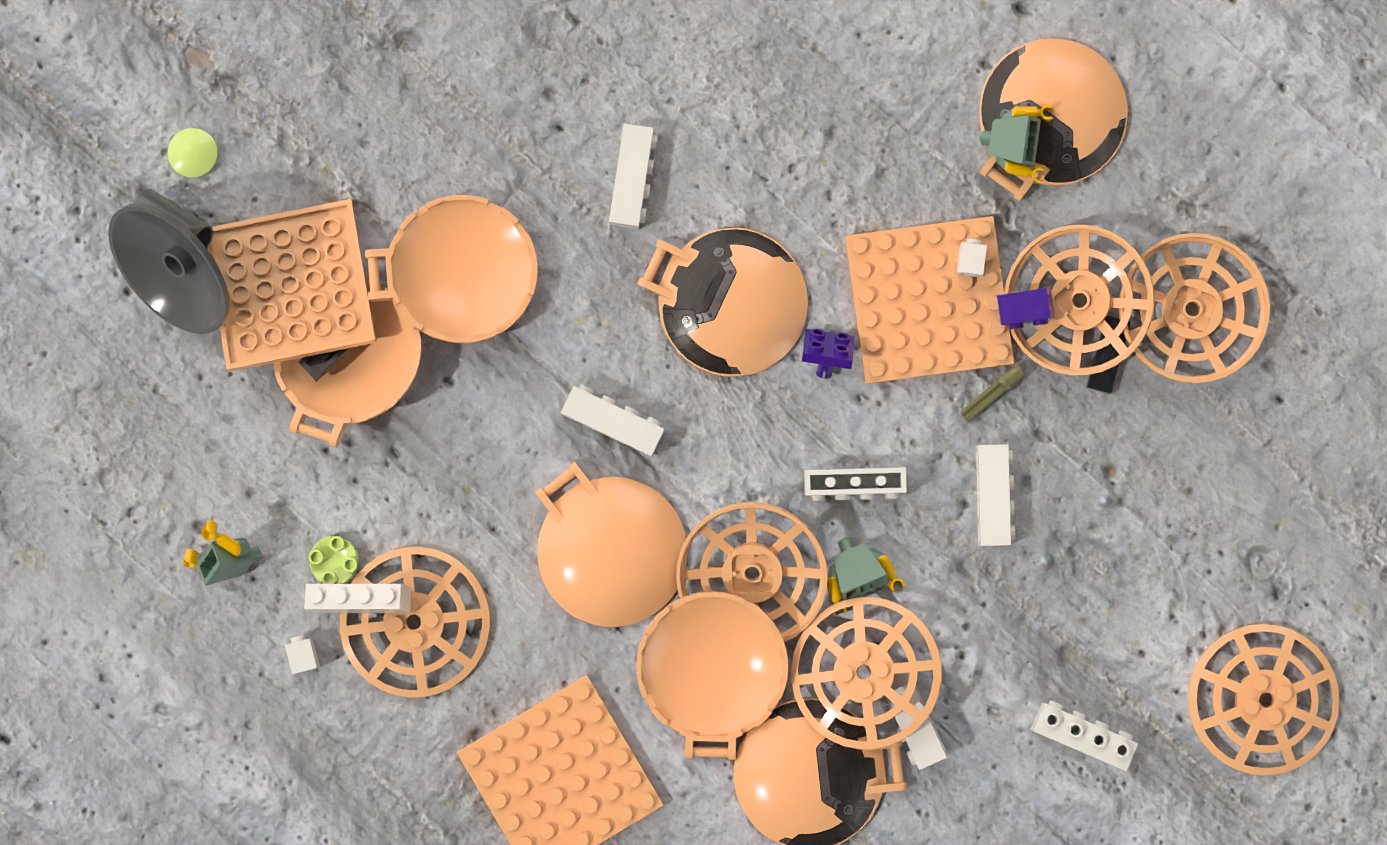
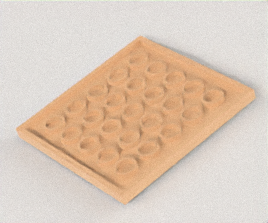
[208,199,377,372]
[845,216,1014,384]
[457,675,664,845]

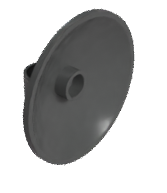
[108,189,230,334]

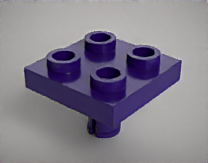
[801,329,855,379]

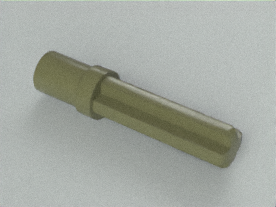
[961,364,1026,422]

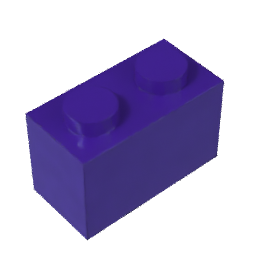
[997,288,1055,330]

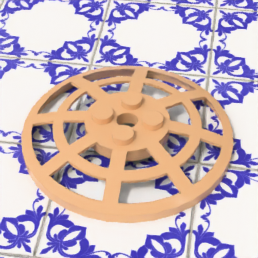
[1004,225,1155,375]
[1118,233,1270,383]
[676,502,828,643]
[340,547,490,698]
[791,597,942,749]
[1187,624,1340,776]

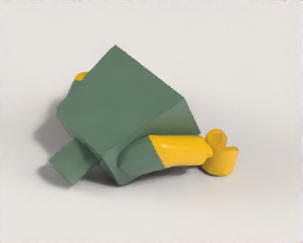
[980,105,1054,183]
[183,520,262,586]
[827,537,905,616]

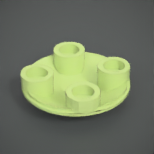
[168,128,218,178]
[308,536,359,584]

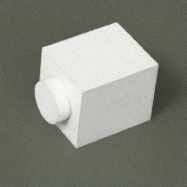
[956,239,987,278]
[285,635,320,674]

